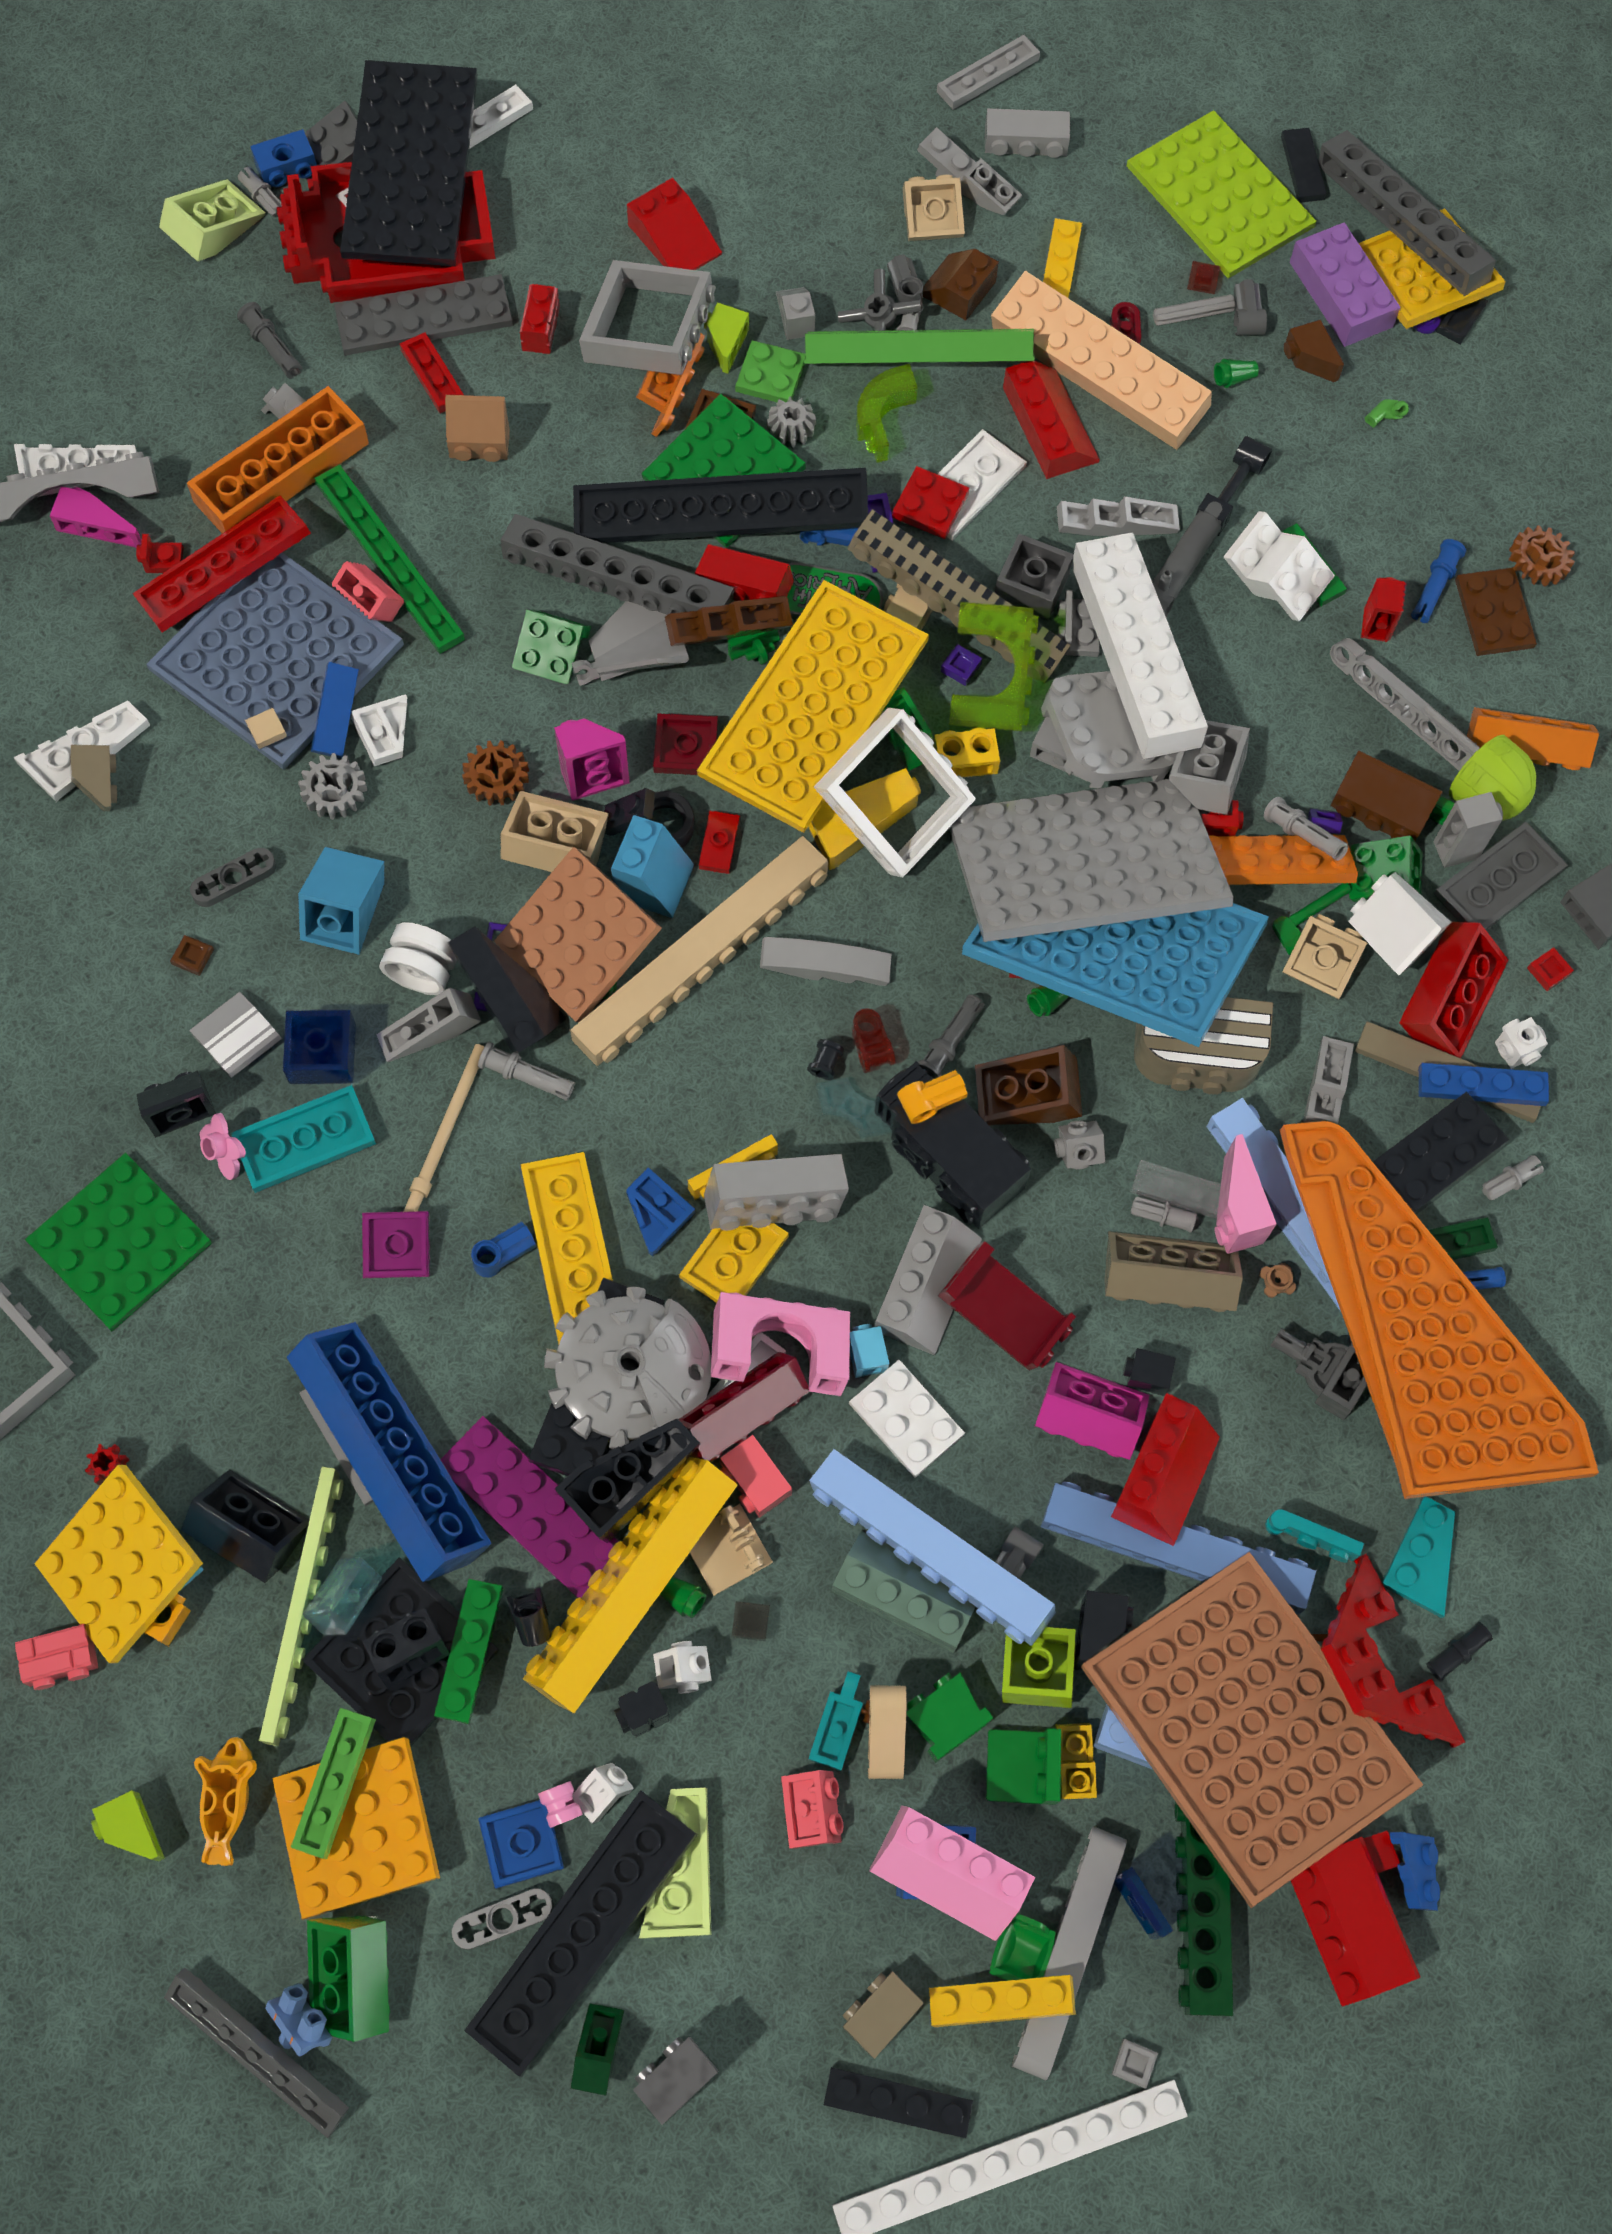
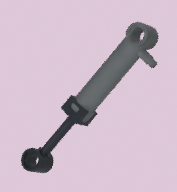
[1152,436,1272,617]

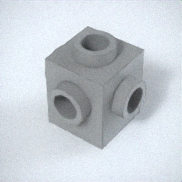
[1054,1121,1105,1169]

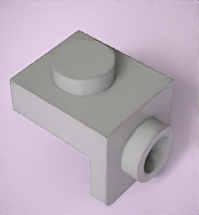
[261,383,305,419]

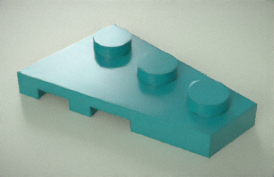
[1382,1497,1455,1618]

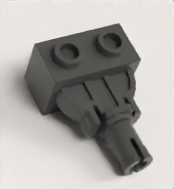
[1271,1328,1367,1420]

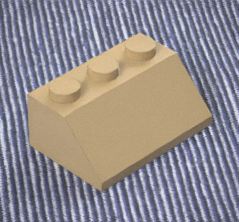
[501,791,609,872]

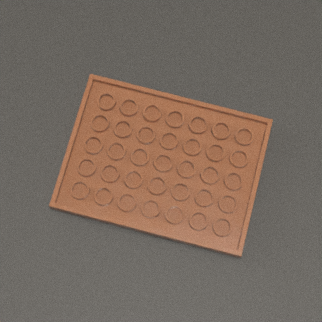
[1081,1552,1423,1908]

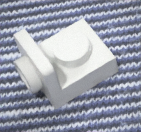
[572,1763,634,1823]

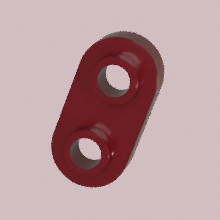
[1110,302,1141,344]

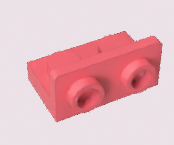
[781,1770,844,1849]

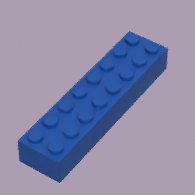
[287,1322,492,1582]

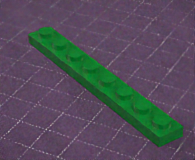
[315,464,465,654]

